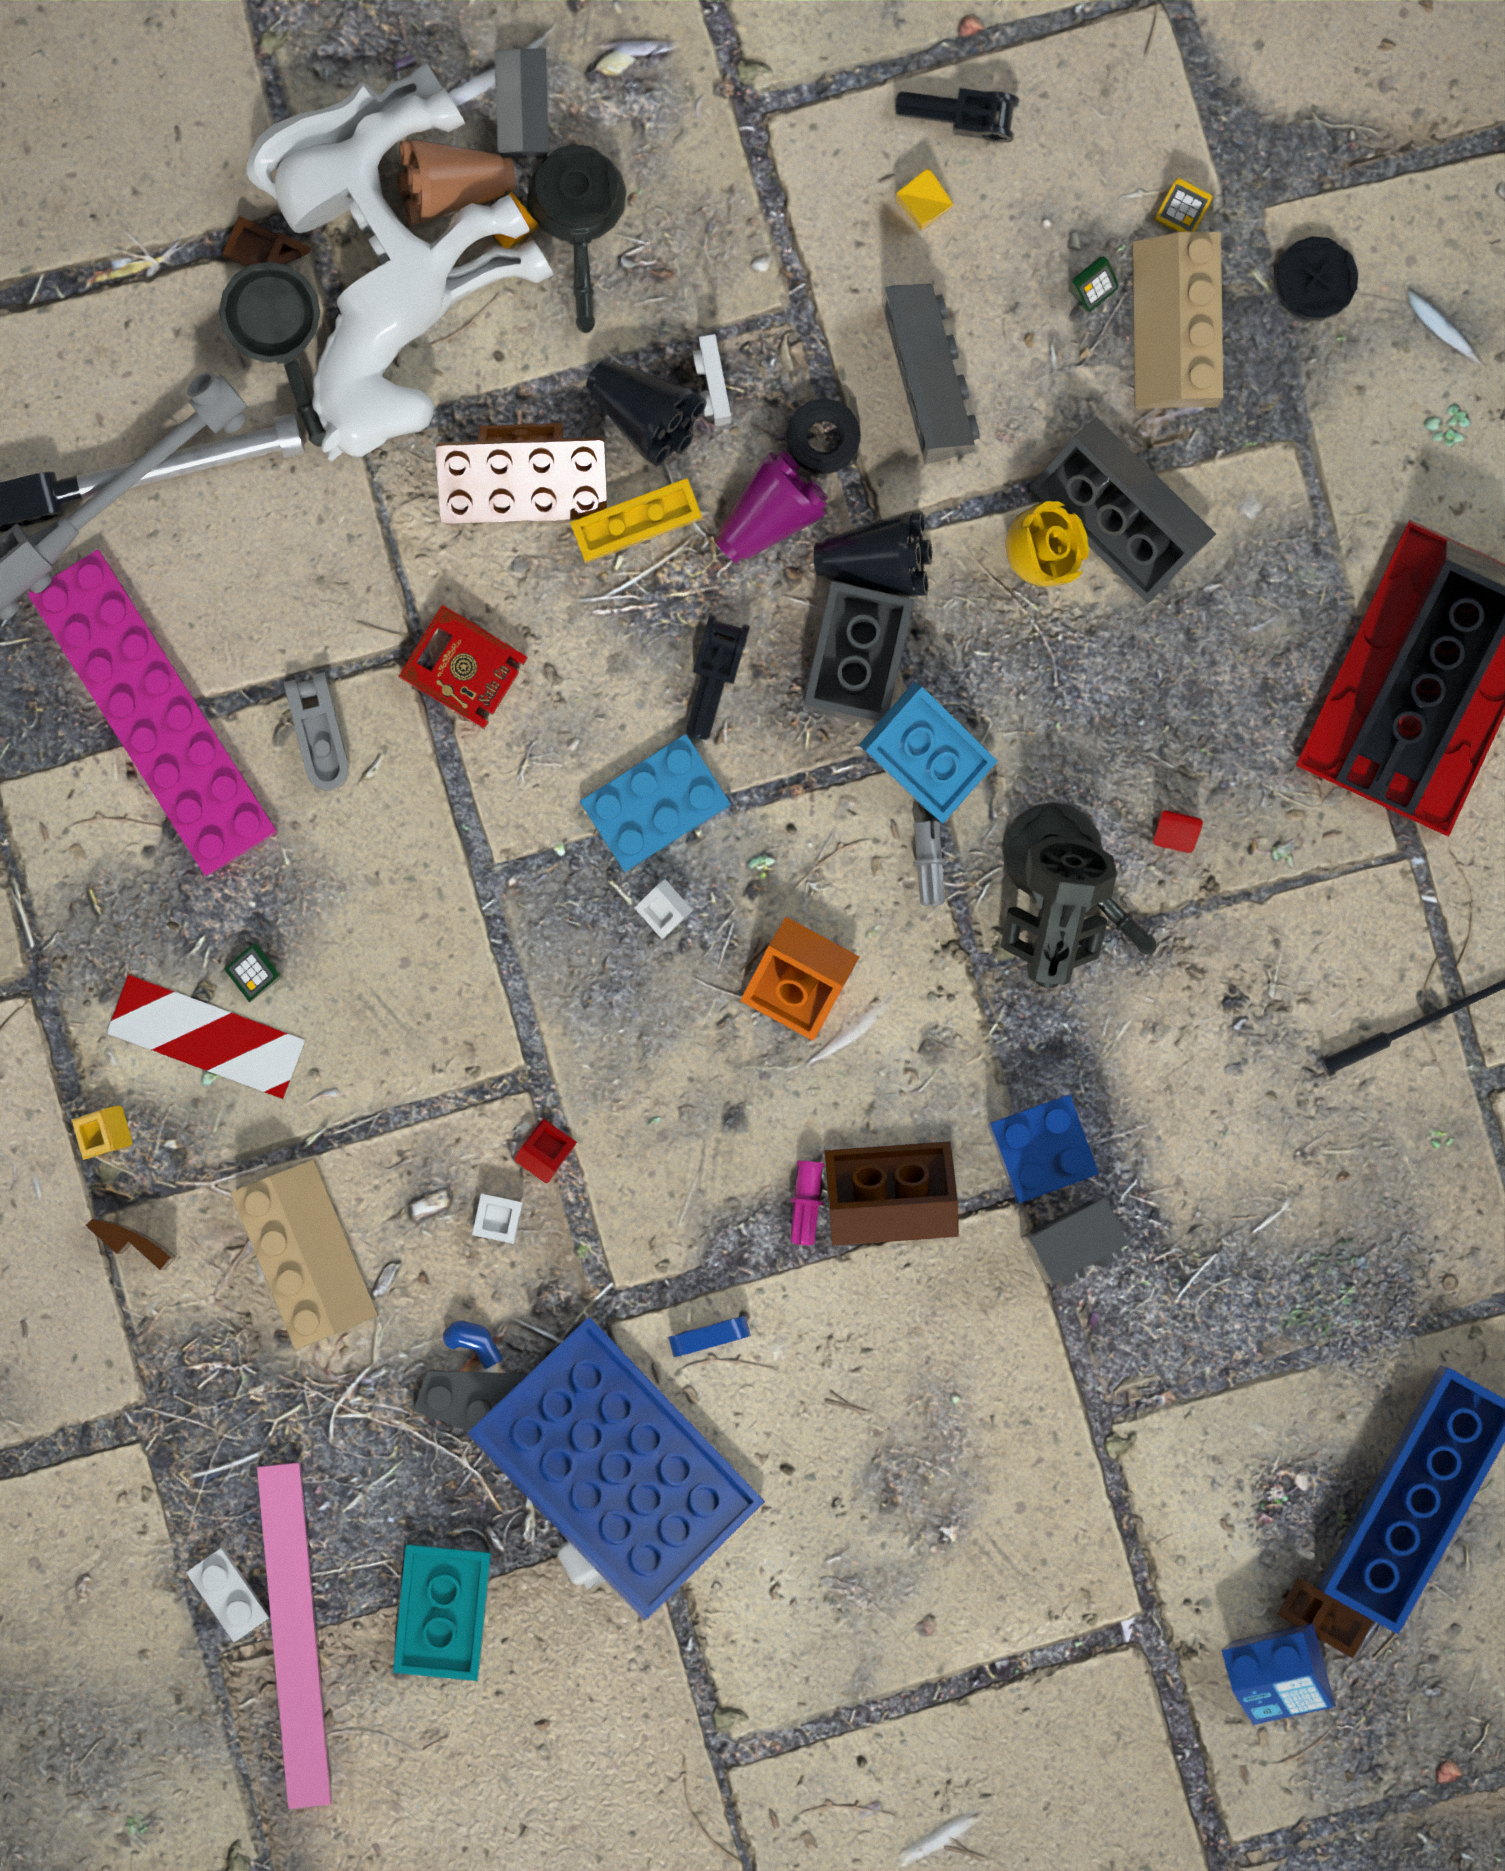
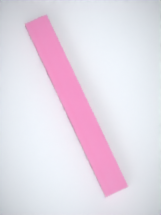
[257,1462,332,1809]

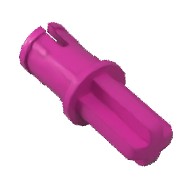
[790,1160,824,1246]

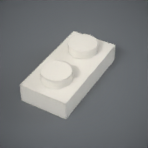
[692,334,731,427]
[186,1547,271,1642]

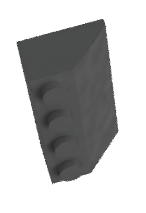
[882,284,980,465]
[1029,417,1216,604]

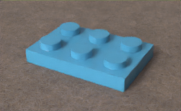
[858,681,998,824]
[580,734,731,873]

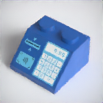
[1221,1623,1336,1725]

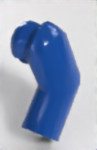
[443,1320,504,1370]

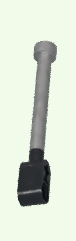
[0,412,305,532]

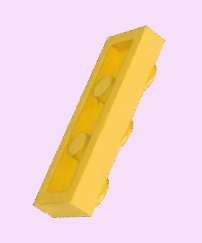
[570,478,703,564]

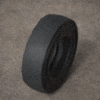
[786,398,861,474]

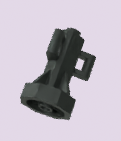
[1000,836,1117,988]

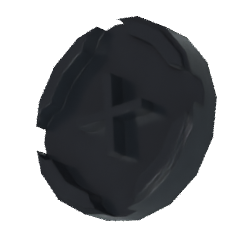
[1274,236,1358,321]

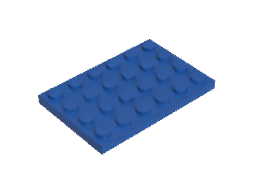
[467,1317,765,1621]

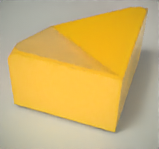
[895,168,954,232]

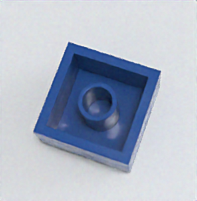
[987,1094,1099,1203]

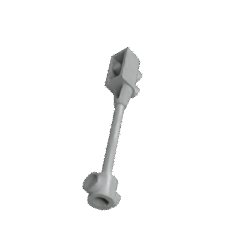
[0,371,248,620]

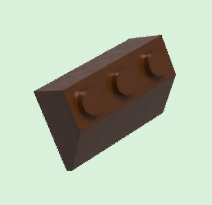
[824,1141,959,1246]

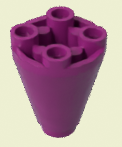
[714,450,828,564]

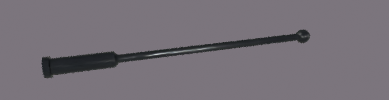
[1320,979,1505,1077]

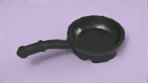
[527,144,627,333]
[219,261,326,447]
[1002,802,1157,954]

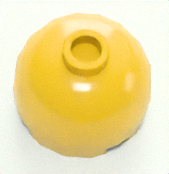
[1005,501,1089,587]

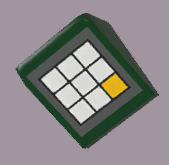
[1069,256,1119,312]
[224,942,283,1002]

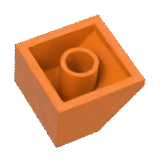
[740,916,860,1041]

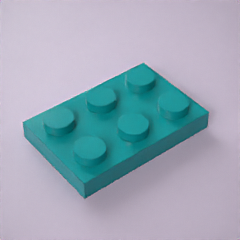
[393,1543,491,1681]

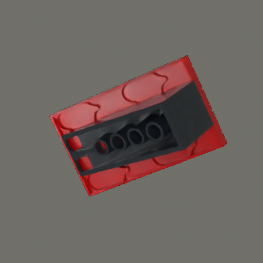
[1296,519,1505,837]

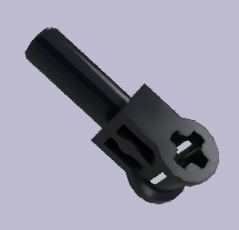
[895,88,1019,143]
[686,614,750,740]

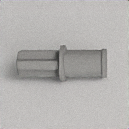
[913,821,947,907]

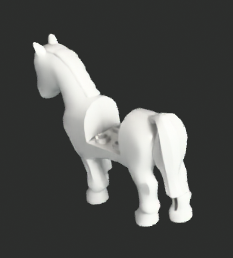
[246,64,554,462]

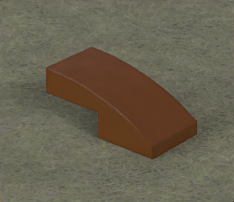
[85,1219,176,1270]
[1277,1577,1375,1659]

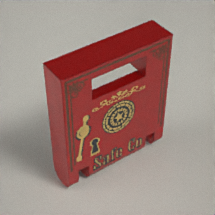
[398,605,528,729]

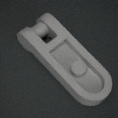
[284,672,349,791]

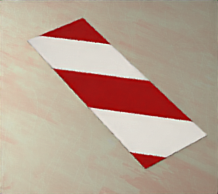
[106,974,305,1099]

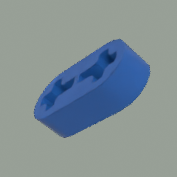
[668,1315,751,1358]

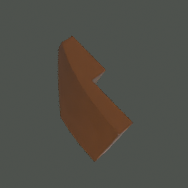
[221,216,311,267]

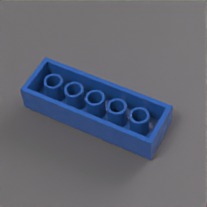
[1317,1365,1505,1635]

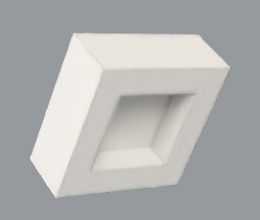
[635,879,693,939]
[472,1194,523,1244]

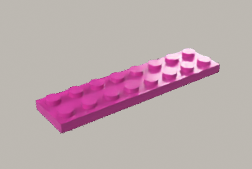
[27,549,278,877]

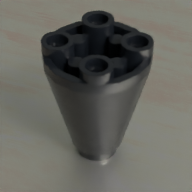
[586,360,707,466]
[814,511,933,597]

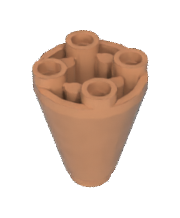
[397,139,515,225]

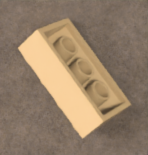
[1132,232,1223,408]
[230,1160,379,1350]

